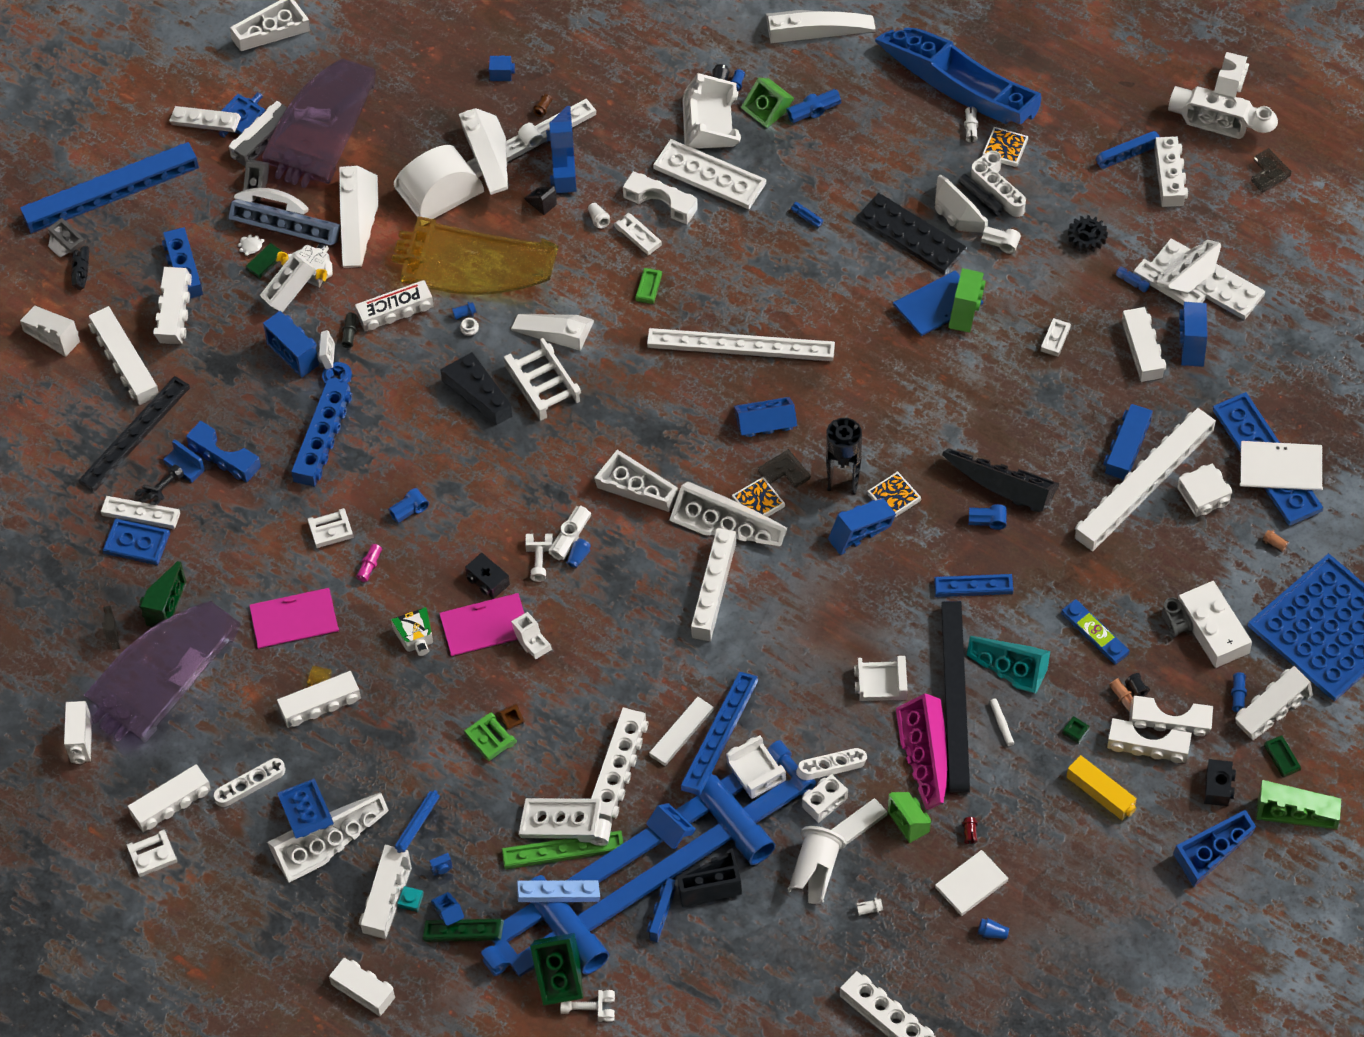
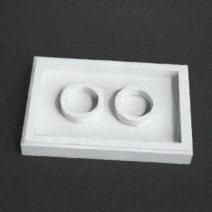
[935,850,1008,916]

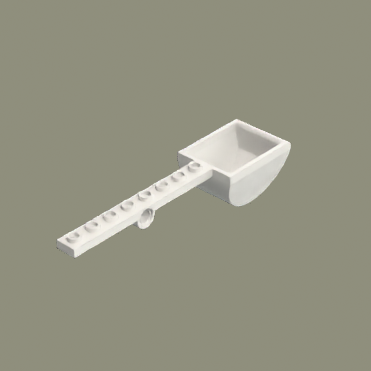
[394,98,596,224]

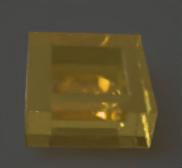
[307,666,332,686]

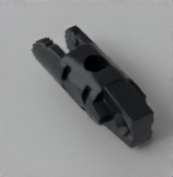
[71,246,90,290]

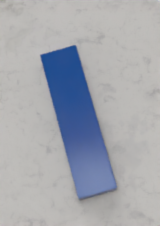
[934,574,1013,597]

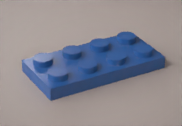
[277,778,334,839]

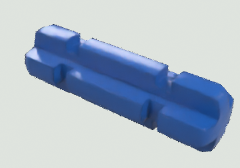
[791,202,823,228]
[1116,266,1150,292]

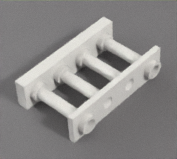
[504,338,581,421]

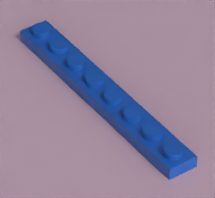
[681,672,758,795]

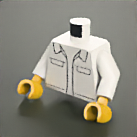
[276,243,333,287]

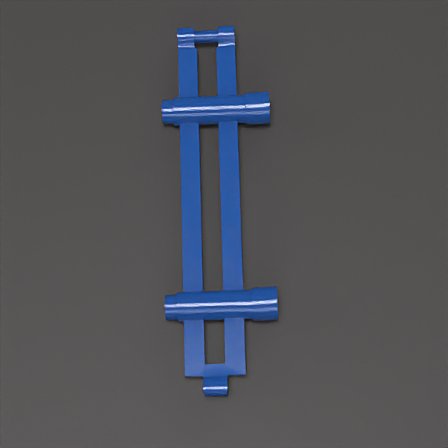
[481,740,816,978]

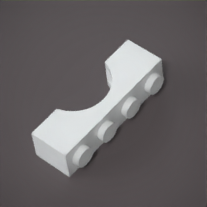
[1214,52,1249,98]
[623,171,698,224]
[1129,696,1213,736]
[1107,718,1192,763]

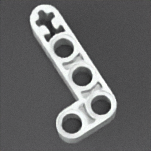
[971,151,1026,217]

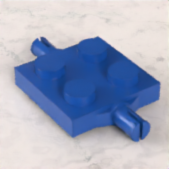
[219,92,266,138]

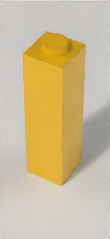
[1067,755,1137,821]

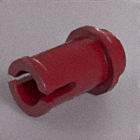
[962,817,978,844]

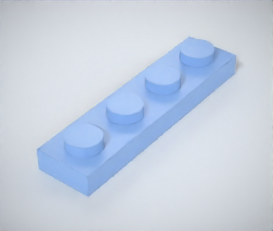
[516,880,600,902]

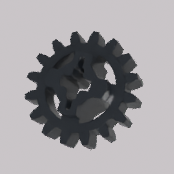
[1067,215,1108,253]

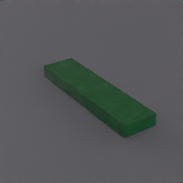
[422,919,504,942]

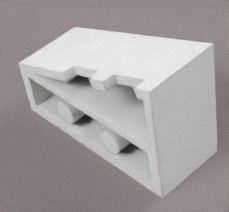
[20,306,80,357]

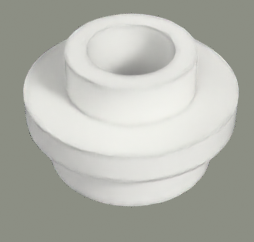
[460,318,479,336]

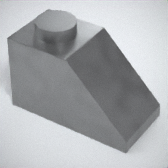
[243,160,270,201]

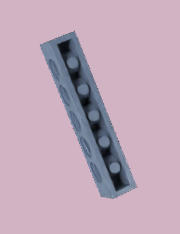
[229,199,341,245]

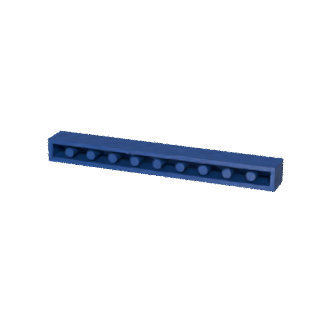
[20,142,199,234]

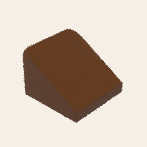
[497,704,525,730]

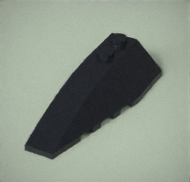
[942,448,1059,512]

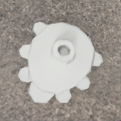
[238,235,264,256]

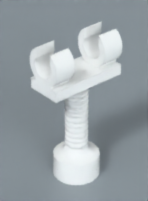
[526,534,553,582]
[561,990,615,1022]

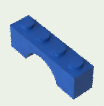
[186,420,261,483]

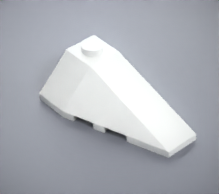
[511,314,594,351]

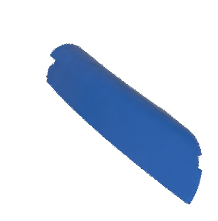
[875,28,1041,125]

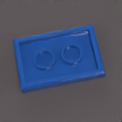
[103,518,170,565]

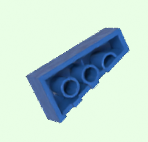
[1173,810,1256,887]

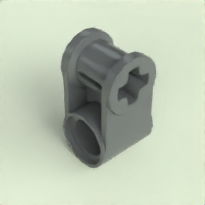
[1162,597,1193,637]

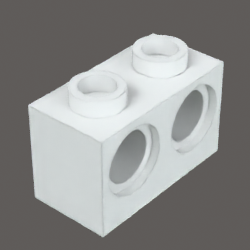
[802,774,848,823]

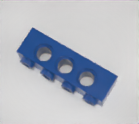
[162,227,203,298]

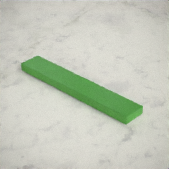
[502,831,623,869]

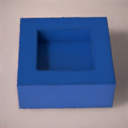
[429,853,453,876]

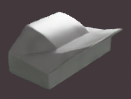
[48,218,85,258]

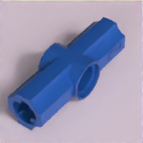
[786,89,841,123]

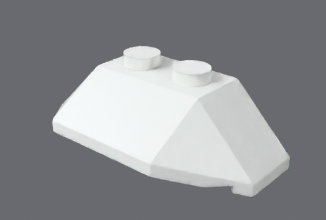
[935,174,988,233]
[1156,240,1221,292]

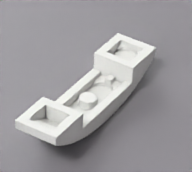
[234,188,309,214]

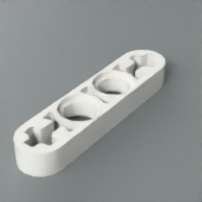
[796,748,867,780]
[214,758,285,807]

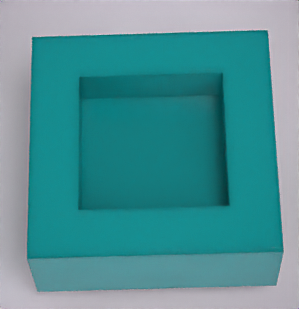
[398,886,424,912]

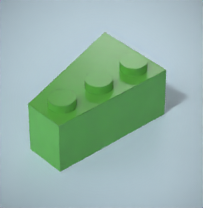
[948,268,986,333]

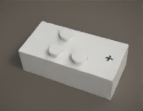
[1178,581,1252,668]

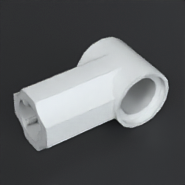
[981,226,1021,254]

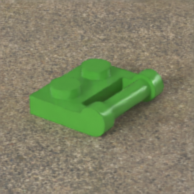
[464,712,517,761]

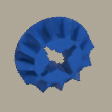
[322,362,352,384]

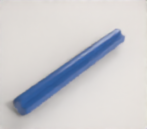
[395,790,440,853]

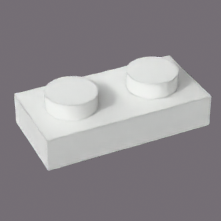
[1041,318,1071,357]
[317,330,335,369]

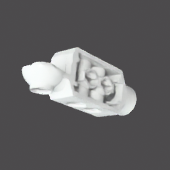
[1168,86,1278,139]

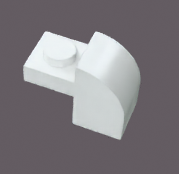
[511,612,552,659]

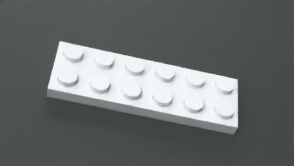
[653,139,766,209]
[1151,239,1265,320]

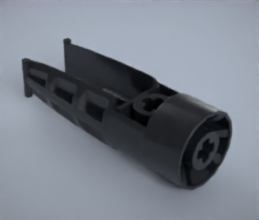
[826,418,862,495]

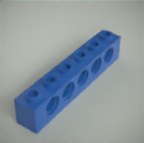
[291,380,352,487]

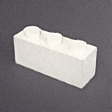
[260,253,316,312]
[329,958,395,1016]

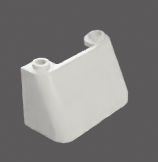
[683,73,741,149]

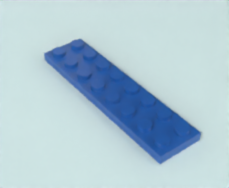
[1212,392,1323,526]

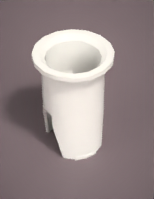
[788,826,846,904]

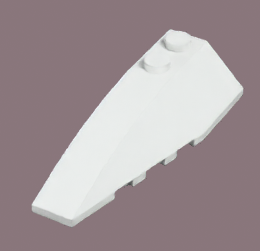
[766,10,875,43]
[459,108,508,195]
[339,166,378,268]
[670,482,787,546]
[267,793,389,882]

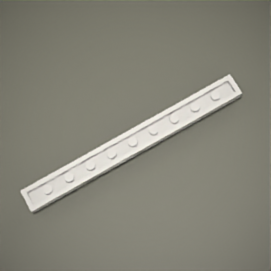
[647,328,835,361]

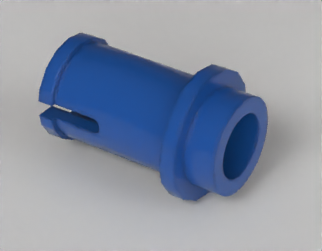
[730,69,746,92]
[452,302,477,320]

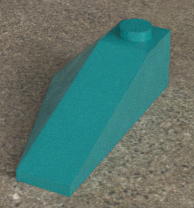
[967,636,1051,693]

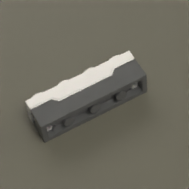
[229,101,295,167]

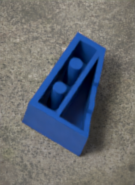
[1179,302,1207,367]
[828,498,896,555]

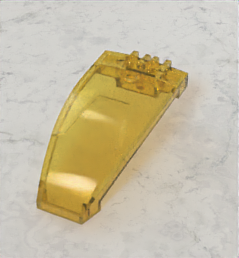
[391,216,559,295]

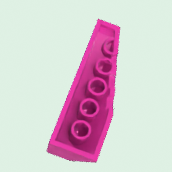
[896,693,947,810]

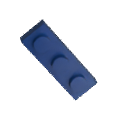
[647,878,676,942]

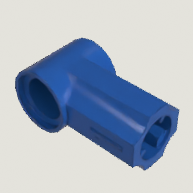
[388,488,429,523]
[969,504,1007,530]

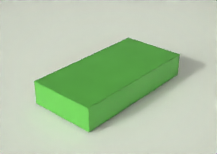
[636,268,662,304]

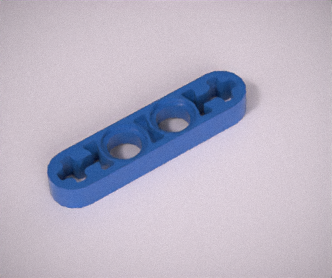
[1095,131,1160,168]

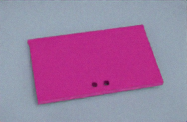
[250,588,339,649]
[440,593,524,656]

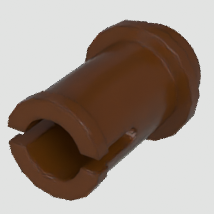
[533,94,552,117]

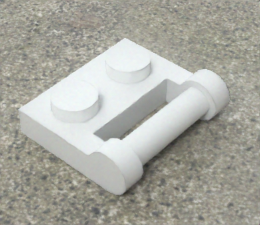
[308,508,354,548]
[126,830,177,877]

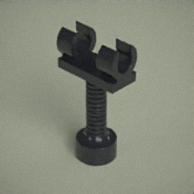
[135,464,184,505]

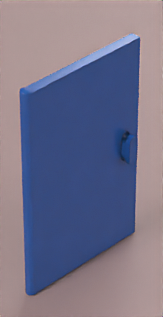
[892,270,983,336]

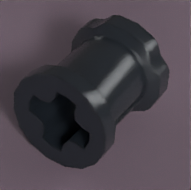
[1125,673,1150,697]

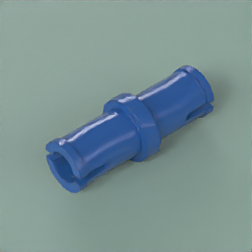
[1231,672,1247,712]

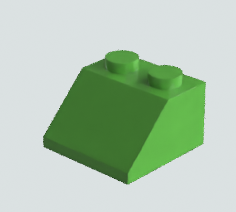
[741,78,794,128]
[888,792,931,843]

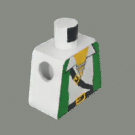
[391,607,433,656]

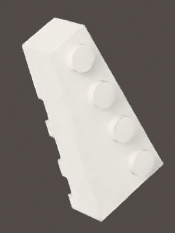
[153,267,192,344]
[594,450,679,512]
[359,845,412,939]

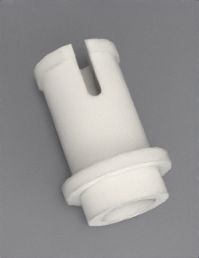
[857,898,883,916]

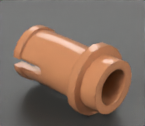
[1263,530,1289,552]

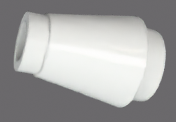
[588,203,610,229]

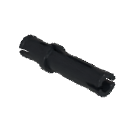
[958,174,1004,215]

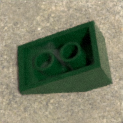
[139,561,186,630]
[530,933,584,1006]

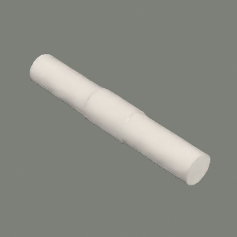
[989,699,1014,746]

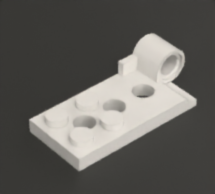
[519,798,612,846]

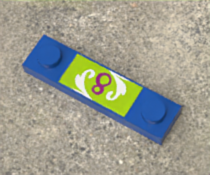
[1061,599,1130,665]

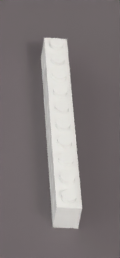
[1075,408,1216,551]

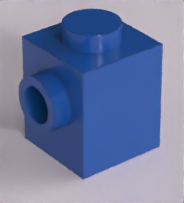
[489,55,515,81]

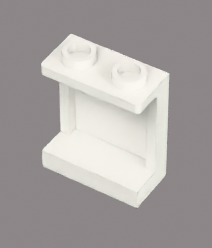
[854,656,907,701]
[726,736,786,799]

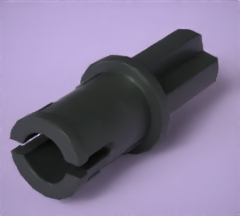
[341,312,357,348]

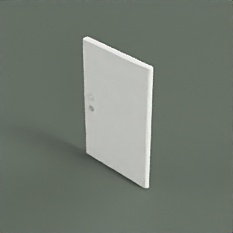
[1240,441,1323,491]

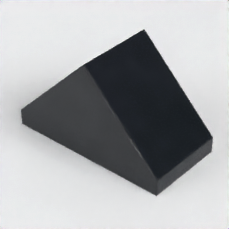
[524,187,557,215]

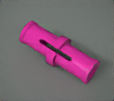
[356,544,382,582]

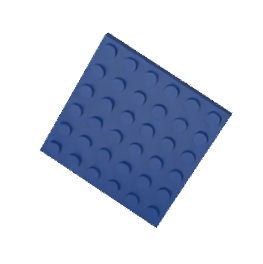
[1248,553,1364,702]

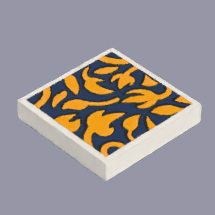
[983,127,1028,167]
[867,472,921,517]
[732,477,785,517]

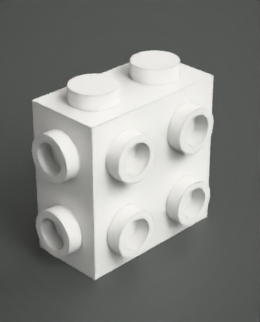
[1177,463,1232,517]

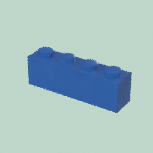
[1104,404,1153,479]

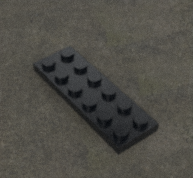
[857,193,967,275]

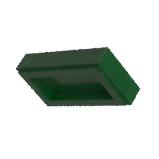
[246,243,283,279]
[1264,735,1301,778]

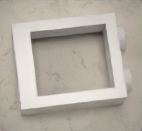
[64,701,92,764]

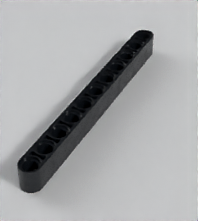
[941,601,970,793]

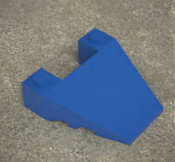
[546,106,577,193]

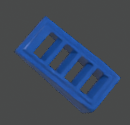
[431,892,464,925]

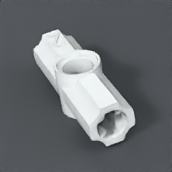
[549,506,591,561]

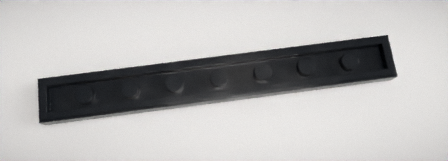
[79,376,190,492]

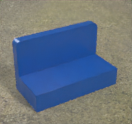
[163,439,205,483]
[646,803,696,849]

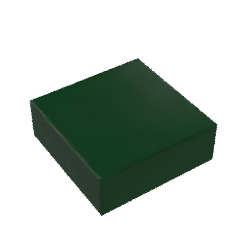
[1062,716,1090,744]

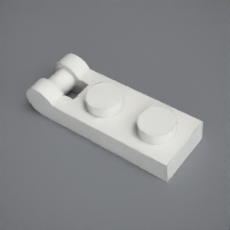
[614,213,662,255]

